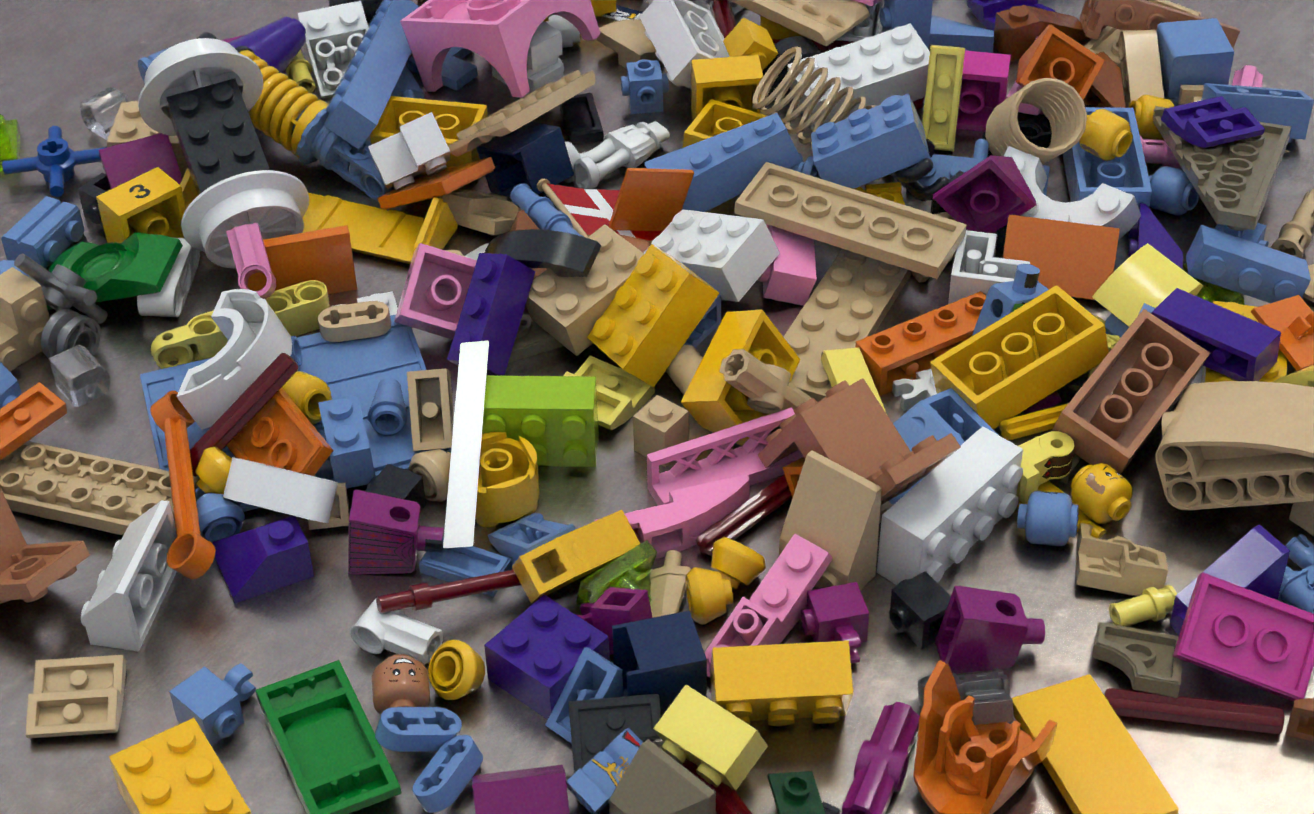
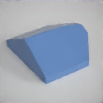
[488,513,578,565]

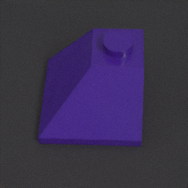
[211,516,314,604]

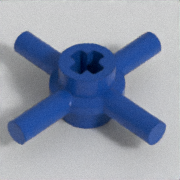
[2,126,107,197]

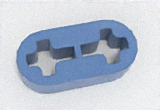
[375,707,462,752]
[413,735,483,813]

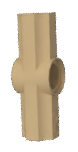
[720,349,812,414]

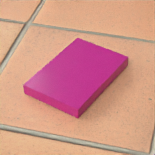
[1173,573,1314,702]

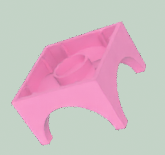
[400,0,601,98]

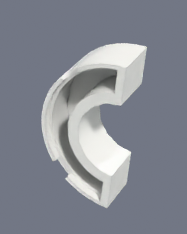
[1004,146,1141,239]
[176,289,292,430]

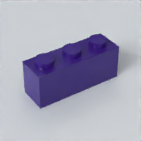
[447,253,536,376]
[1151,288,1281,381]

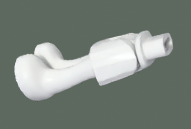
[564,121,670,189]

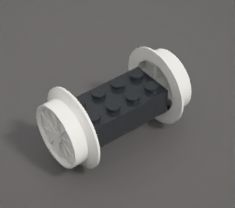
[138,38,309,269]

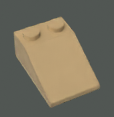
[779,450,882,591]

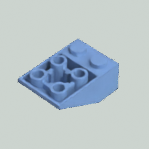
[889,388,998,505]

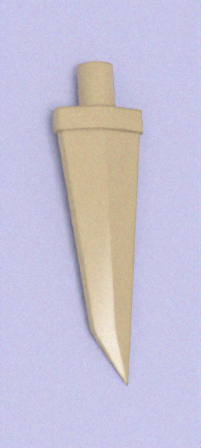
[649,550,691,618]

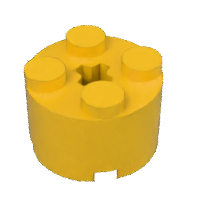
[475,432,540,528]

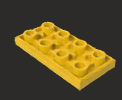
[1012,674,1179,814]

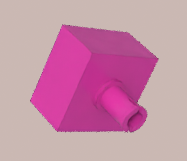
[957,50,1011,132]

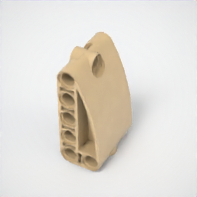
[1155,381,1314,510]

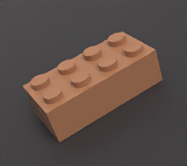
[1052,309,1210,475]

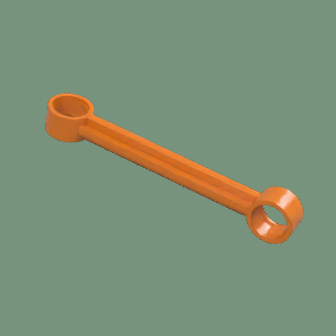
[150,391,215,580]

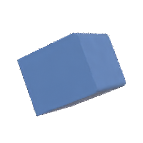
[1156,18,1234,98]

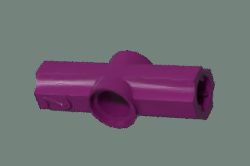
[841,701,920,814]

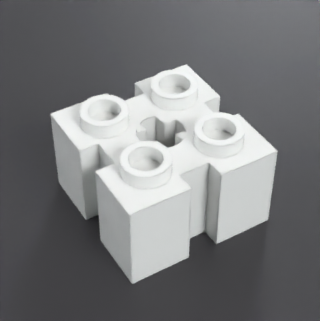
[492,22,564,95]

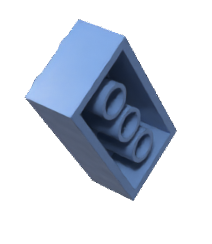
[1062,107,1152,208]

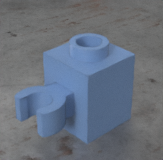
[169,663,256,746]

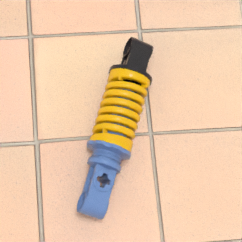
[196,32,395,201]

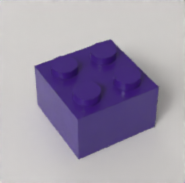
[484,595,610,720]

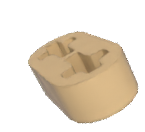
[318,301,391,342]

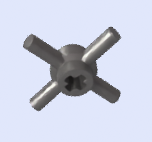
[14,253,108,324]

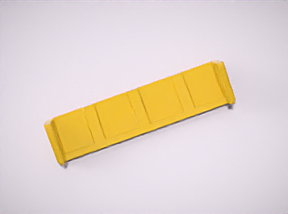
[180,167,457,264]

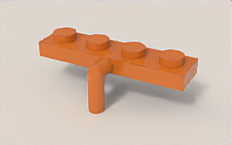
[0,382,67,460]

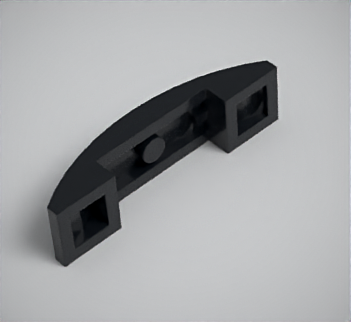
[484,229,601,277]

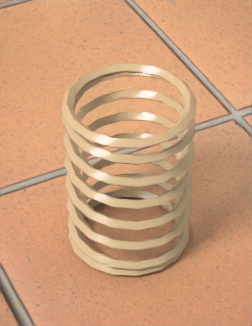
[753,46,876,152]
[985,78,1087,164]

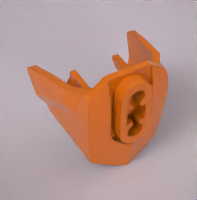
[913,660,1058,814]

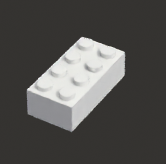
[787,23,930,131]
[877,426,1023,585]

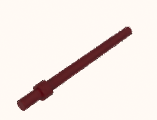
[376,558,621,614]

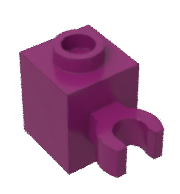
[801,582,869,664]
[577,587,652,655]

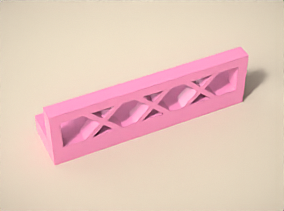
[647,407,804,506]

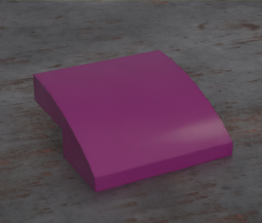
[99,133,182,190]

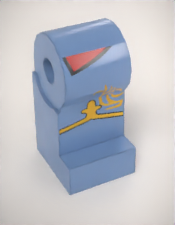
[566,727,643,814]

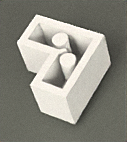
[368,112,450,190]
[948,230,1030,304]

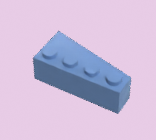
[644,113,802,212]

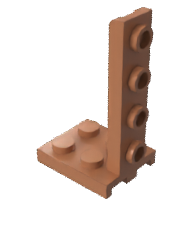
[1079,0,1240,48]

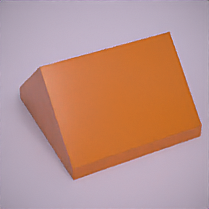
[1016,24,1105,100]

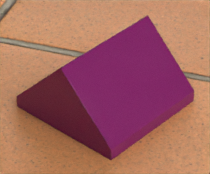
[933,155,1036,234]
[472,765,570,814]

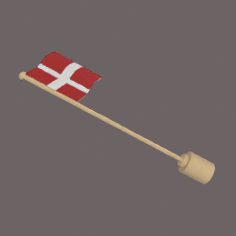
[537,179,703,395]

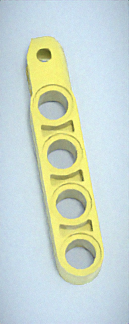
[151,280,330,369]

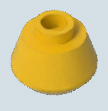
[195,446,232,495]
[711,537,766,590]
[685,567,733,625]
[428,640,485,700]

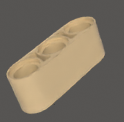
[1118,30,1164,108]

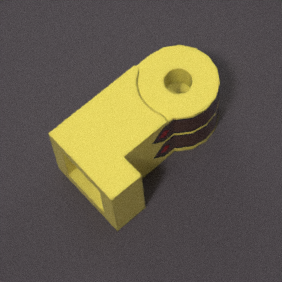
[1016,431,1075,504]

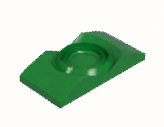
[46,232,183,310]
[255,660,402,814]

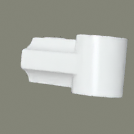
[350,599,443,665]

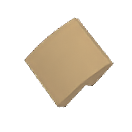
[25,655,127,738]

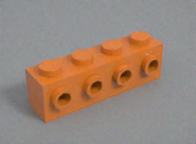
[855,291,986,396]

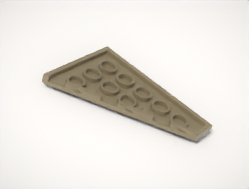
[1153,106,1291,231]

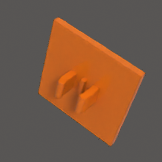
[608,168,694,231]
[1251,295,1314,371]

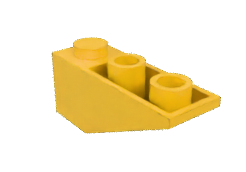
[512,510,642,604]

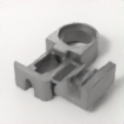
[918,668,1014,725]

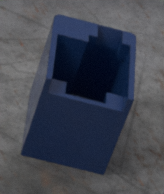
[476,122,574,197]
[612,610,707,717]

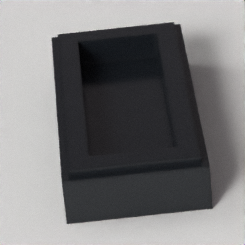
[559,93,604,145]

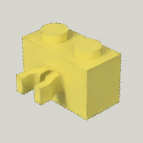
[653,685,768,791]

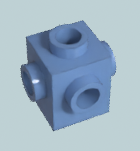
[621,59,669,114]

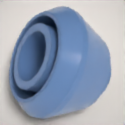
[196,493,245,542]

